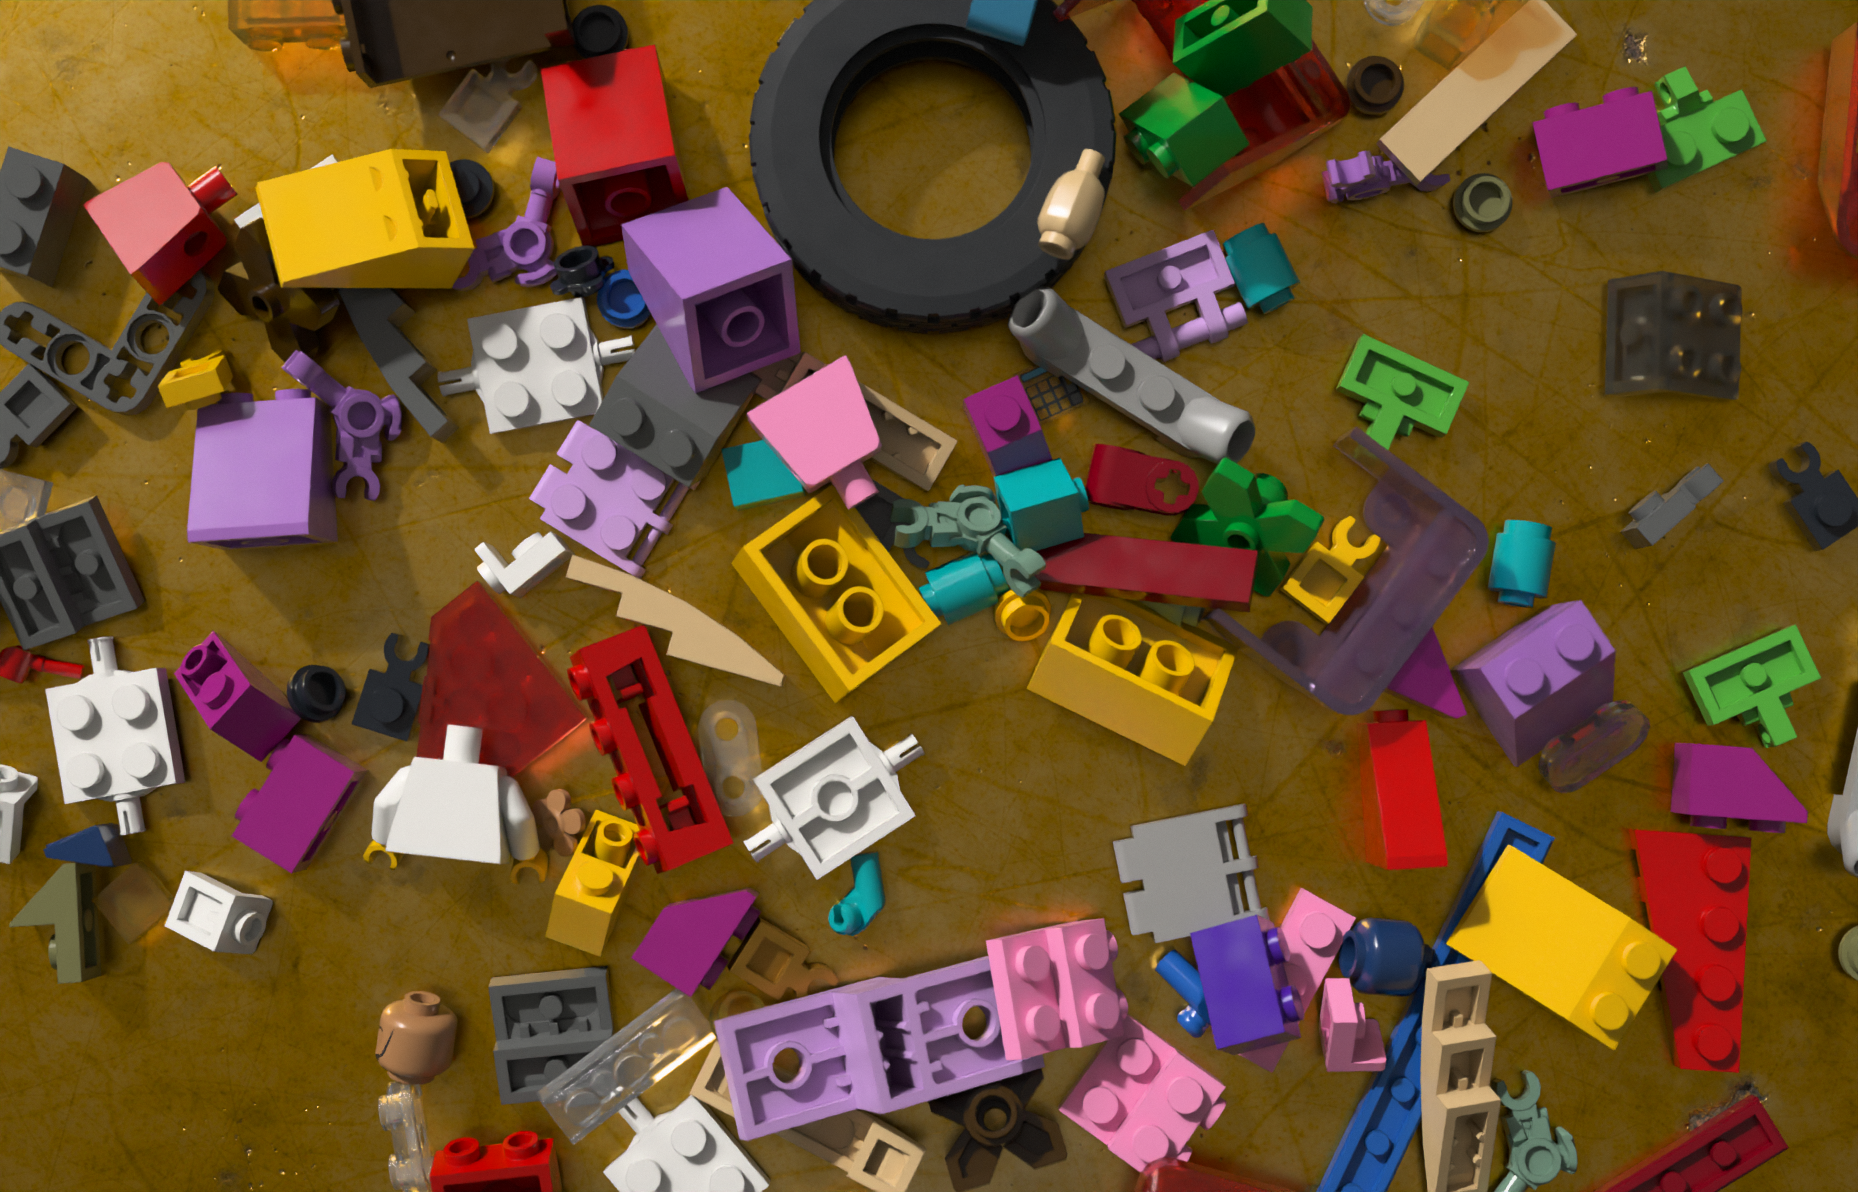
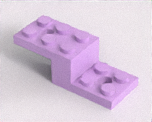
[714,956,1045,1141]

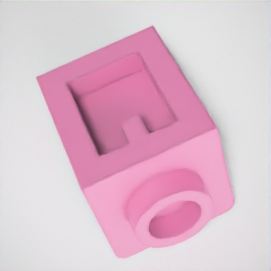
[1318,978,1386,1072]

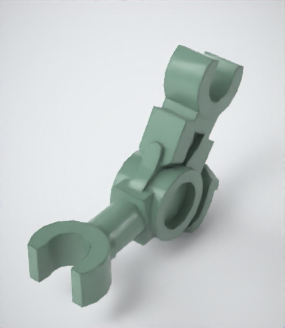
[890,484,1047,598]
[1491,1070,1578,1192]

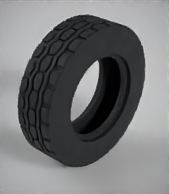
[749,0,1116,334]

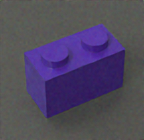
[1190,914,1304,1055]

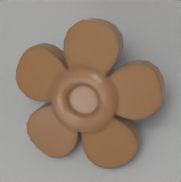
[532,789,586,857]

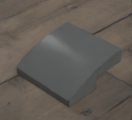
[0,495,145,650]
[488,966,619,1105]

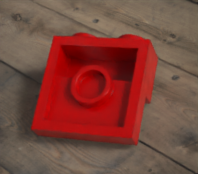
[429,1131,562,1192]

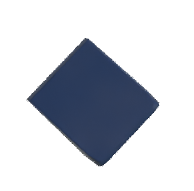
[43,823,132,867]

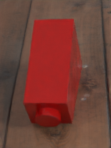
[1357,709,1448,870]

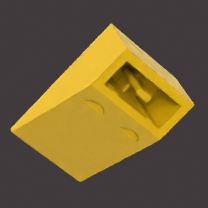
[255,149,474,289]

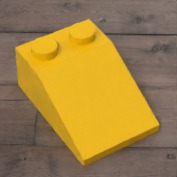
[1446,845,1677,1050]

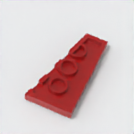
[1628,829,1752,1073]

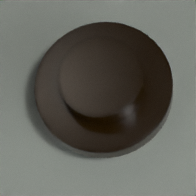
[1345,56,1404,115]

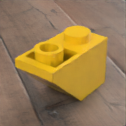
[545,810,641,957]

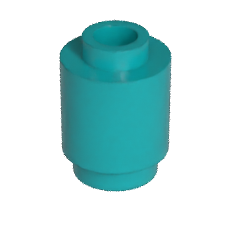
[1222,223,1301,314]
[1488,520,1556,608]
[919,551,1009,625]

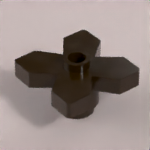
[218,217,339,363]
[928,1068,1067,1192]

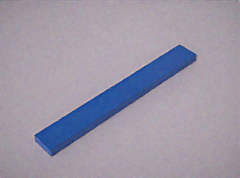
[1316,811,1555,1192]

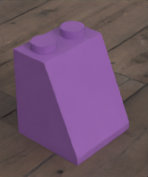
[621,187,801,393]
[187,389,338,550]
[1450,600,1616,767]

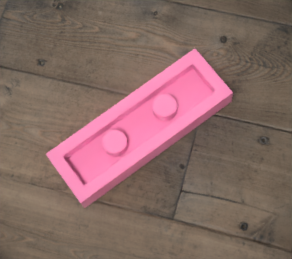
[1239,888,1356,1073]

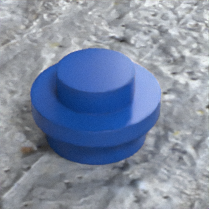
[597,270,651,328]

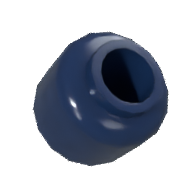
[1339,918,1432,997]

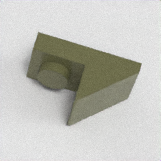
[9,862,101,984]

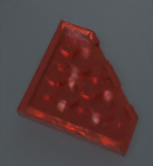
[416,581,589,778]

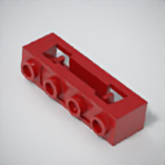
[567,624,733,874]

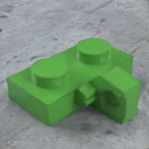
[1646,66,1767,193]
[1336,334,1469,460]
[1683,625,1821,748]

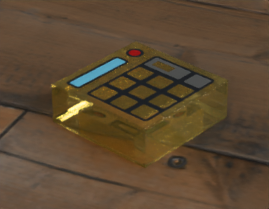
[1012,364,1090,427]

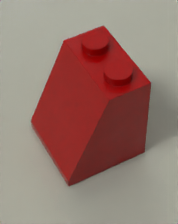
[541,44,691,246]

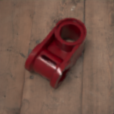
[1085,444,1199,516]

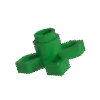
[1171,458,1325,597]

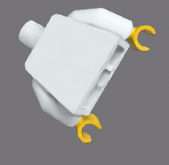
[363,725,549,885]

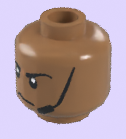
[375,991,458,1085]

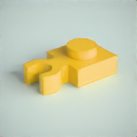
[158,348,233,410]
[1280,516,1380,624]

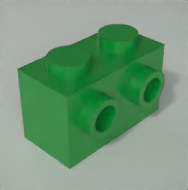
[1173,0,1313,98]
[1119,72,1249,187]

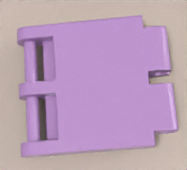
[529,419,700,579]

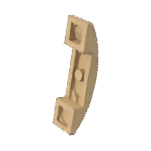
[689,1040,927,1192]

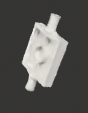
[438,297,636,434]
[45,636,185,836]
[743,716,925,880]
[603,1091,771,1192]

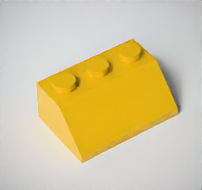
[731,484,941,704]
[1027,593,1239,766]

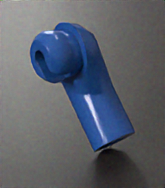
[1155,950,1211,1038]

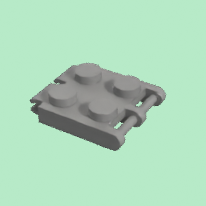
[1113,804,1269,943]

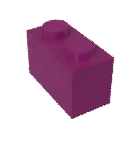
[1533,87,1668,198]
[232,734,368,873]

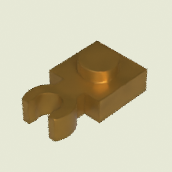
[727,916,839,1001]

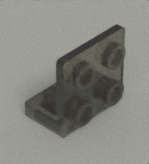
[1605,271,1743,401]

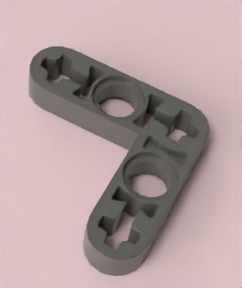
[0,269,215,415]

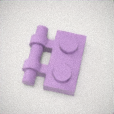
[1104,229,1248,362]

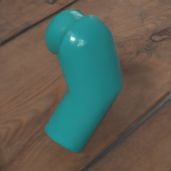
[828,852,886,936]

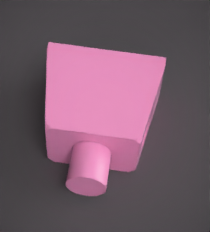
[747,355,882,510]

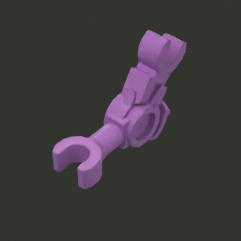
[1322,151,1451,204]
[452,157,561,291]
[281,350,402,501]

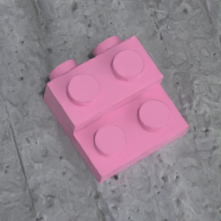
[986,918,1128,1060]
[1058,1014,1227,1184]

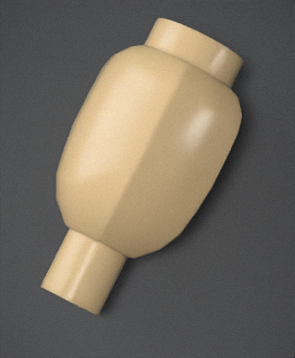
[1037,149,1105,259]

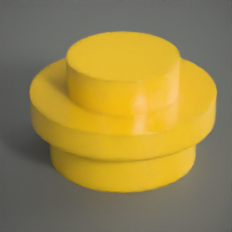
[993,588,1051,641]

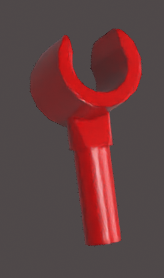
[0,645,84,684]

